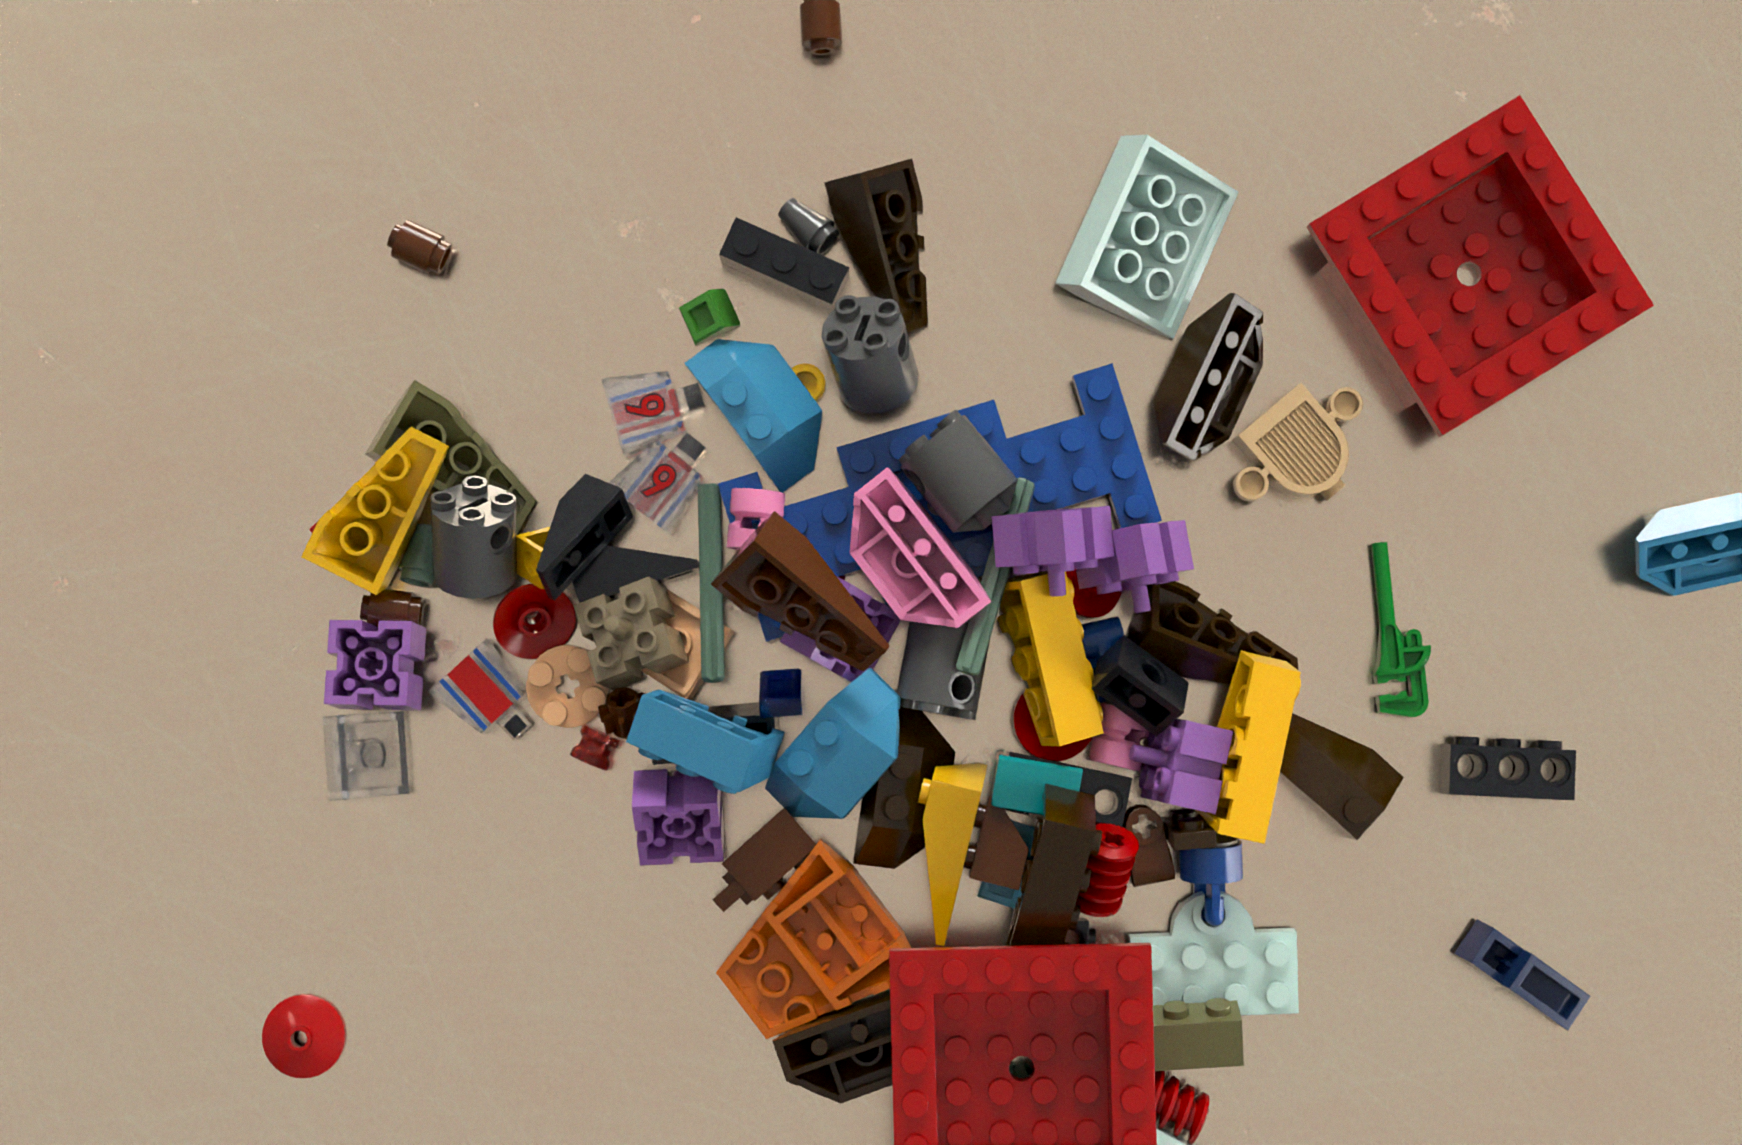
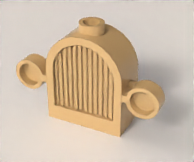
[1232,383,1363,501]

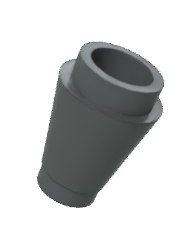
[778,198,839,255]

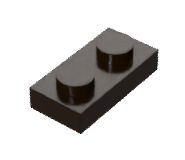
[1161,809,1217,851]

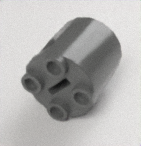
[821,295,919,414]
[898,410,1018,533]
[430,476,517,599]
[897,619,990,720]

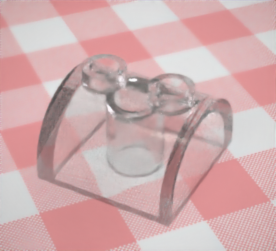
[323,711,409,801]

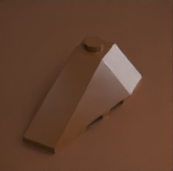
[711,511,889,671]

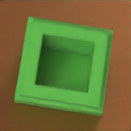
[679,288,740,344]

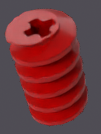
[1075,823,1139,917]
[1155,1071,1210,1145]

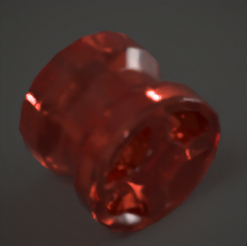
[570,724,621,771]

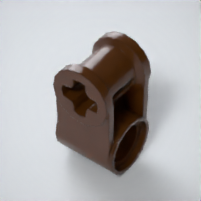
[1123,804,1175,888]

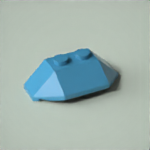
[684,339,823,493]
[1635,493,1742,596]
[765,668,901,819]

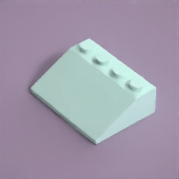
[1055,135,1239,339]

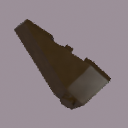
[824,158,928,333]
[1128,581,1298,684]
[1279,713,1404,840]

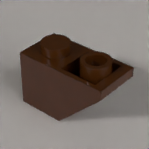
[963,796,1029,890]

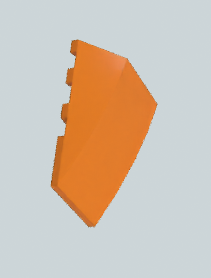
[716,840,911,1039]

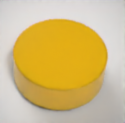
[791,363,826,402]

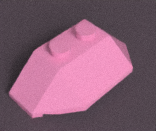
[850,467,992,628]

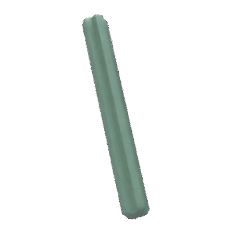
[956,477,1035,676]
[698,483,725,683]

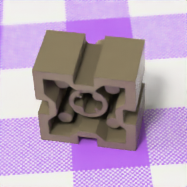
[574,576,689,690]

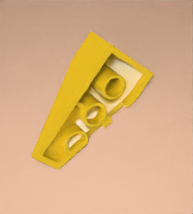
[301,427,449,595]
[918,763,988,946]

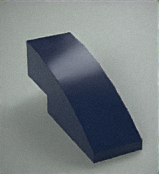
[1454,919,1591,1031]

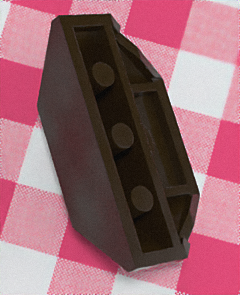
[1153,293,1263,461]
[853,707,955,869]
[772,991,893,1104]

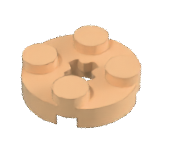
[526,645,610,728]

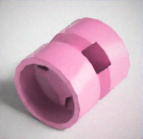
[726,488,786,550]
[1088,703,1149,772]

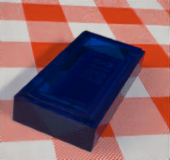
[759,668,802,718]

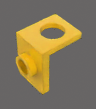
[516,527,550,589]

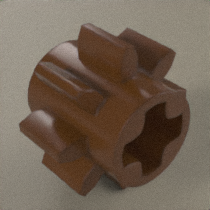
[598,687,645,739]

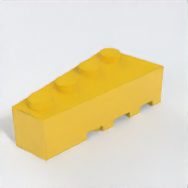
[997,571,1104,746]
[1196,651,1301,844]

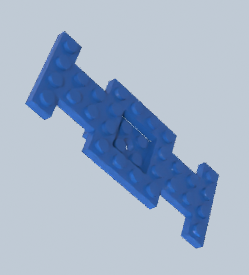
[718,363,1162,642]

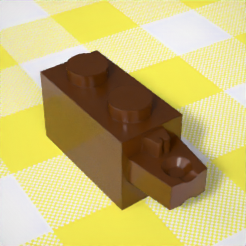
[713,807,818,912]

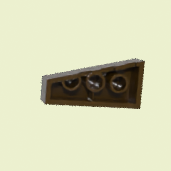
[1005,784,1102,946]

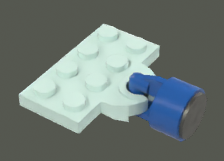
[1128,834,1299,1016]

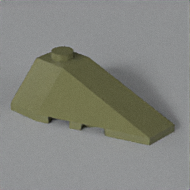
[365,380,536,535]

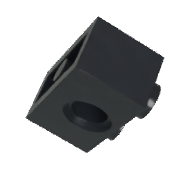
[1091,635,1189,736]

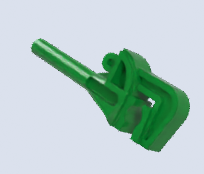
[1371,542,1431,717]

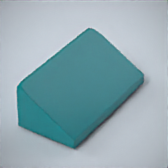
[991,755,1083,815]

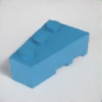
[626,689,785,794]

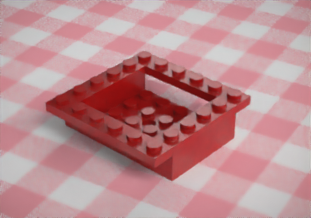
[1306,95,1654,437]
[889,943,1157,1145]

